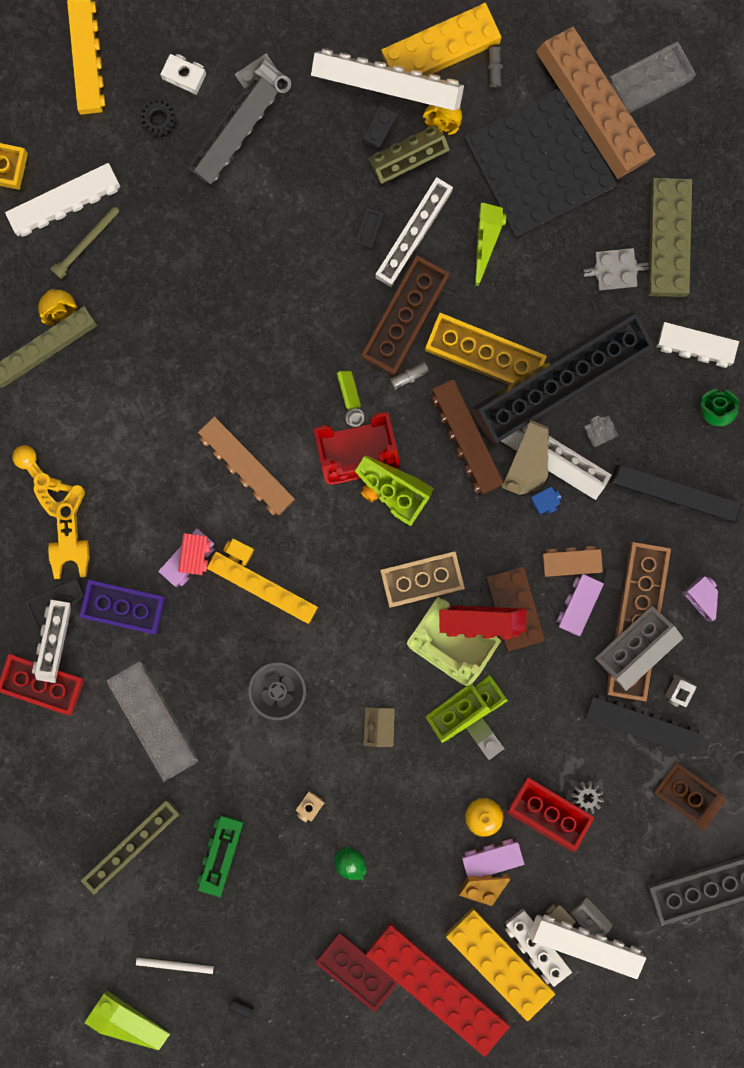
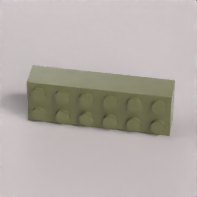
[648,178,692,297]

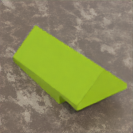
[425,675,508,743]

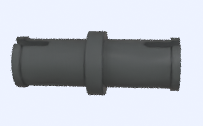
[488,47,503,87]

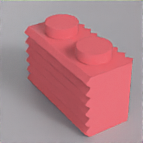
[178,533,211,575]

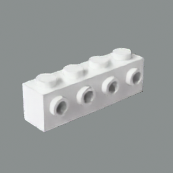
[656,322,739,368]
[32,600,71,683]
[505,909,572,987]

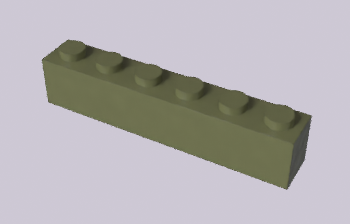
[0,307,97,388]
[81,799,181,895]

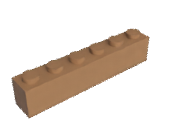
[198,416,295,515]

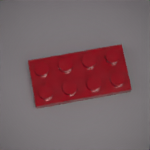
[315,932,399,1013]

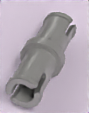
[390,362,429,390]

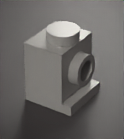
[665,674,696,707]

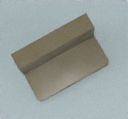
[363,707,395,747]

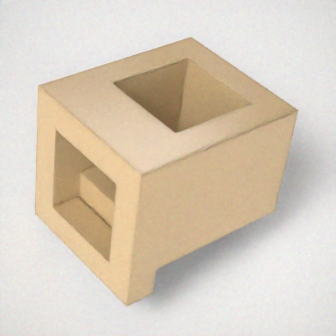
[296,790,325,822]

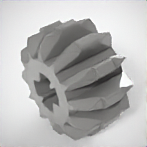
[571,781,604,814]

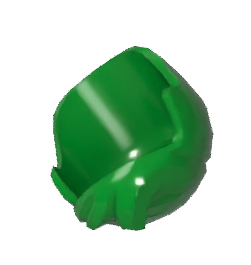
[334,847,367,880]

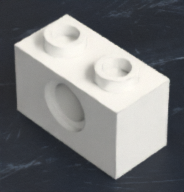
[160,54,206,95]

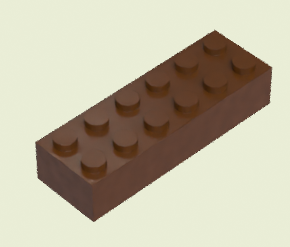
[361,255,450,377]
[430,379,504,496]

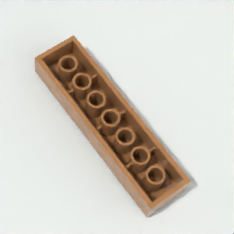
[536,27,655,179]
[606,542,671,701]

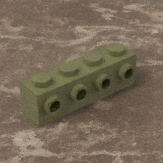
[368,125,449,184]

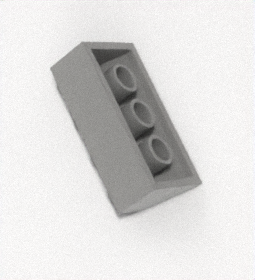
[595,606,683,691]

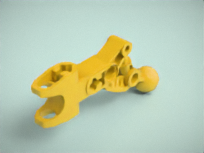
[12,445,90,579]

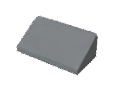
[570,898,613,936]

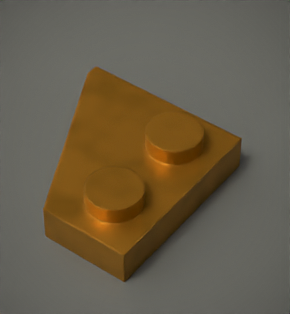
[458,873,511,906]

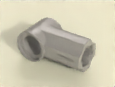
[253,59,291,93]

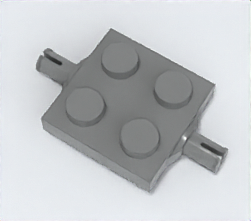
[583,248,649,291]

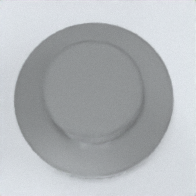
[345,408,364,427]

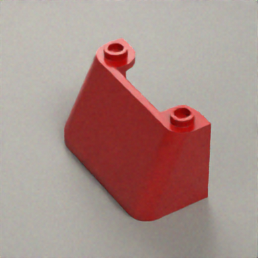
[313,412,400,485]

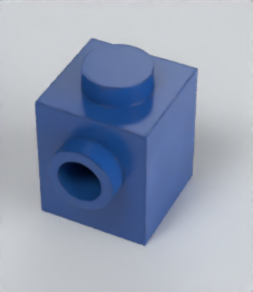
[530,487,561,515]

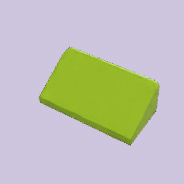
[337,371,361,411]

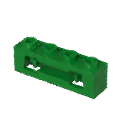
[196,814,244,897]

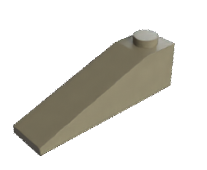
[502,420,549,495]

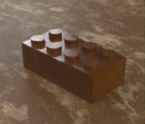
[486,567,545,651]

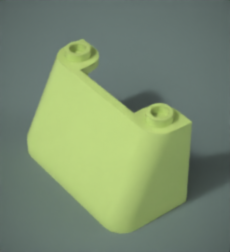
[407,597,501,686]

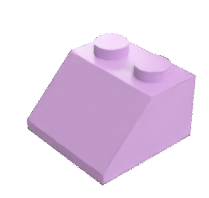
[682,576,718,621]

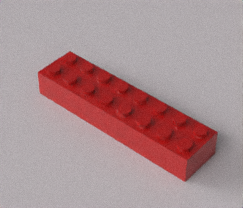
[366,923,510,1057]

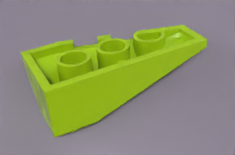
[475,203,506,286]
[355,455,434,526]
[85,990,170,1050]

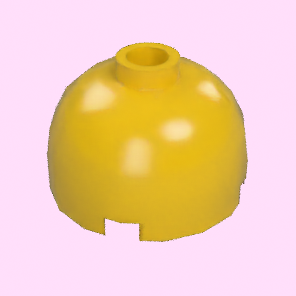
[423,104,462,135]
[38,289,77,326]
[465,798,503,837]

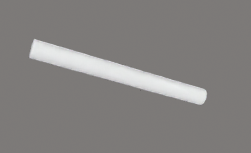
[136,958,214,974]

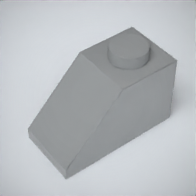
[466,718,504,760]

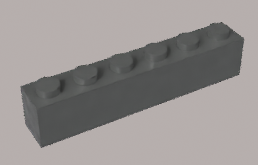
[187,76,278,184]

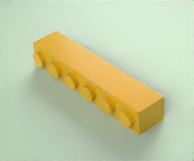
[67,0,105,114]
[207,552,318,624]

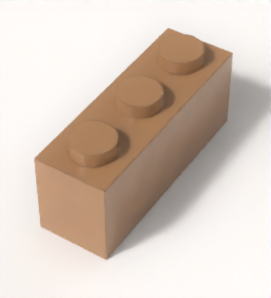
[542,546,603,577]

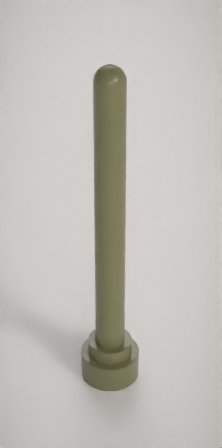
[50,207,119,279]

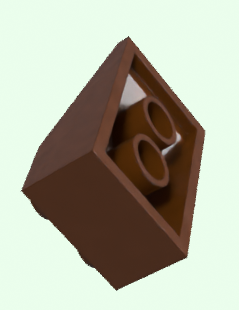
[654,762,727,831]

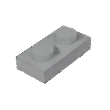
[235,54,277,89]

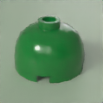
[700,389,739,427]

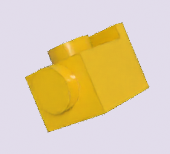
[223,539,254,567]

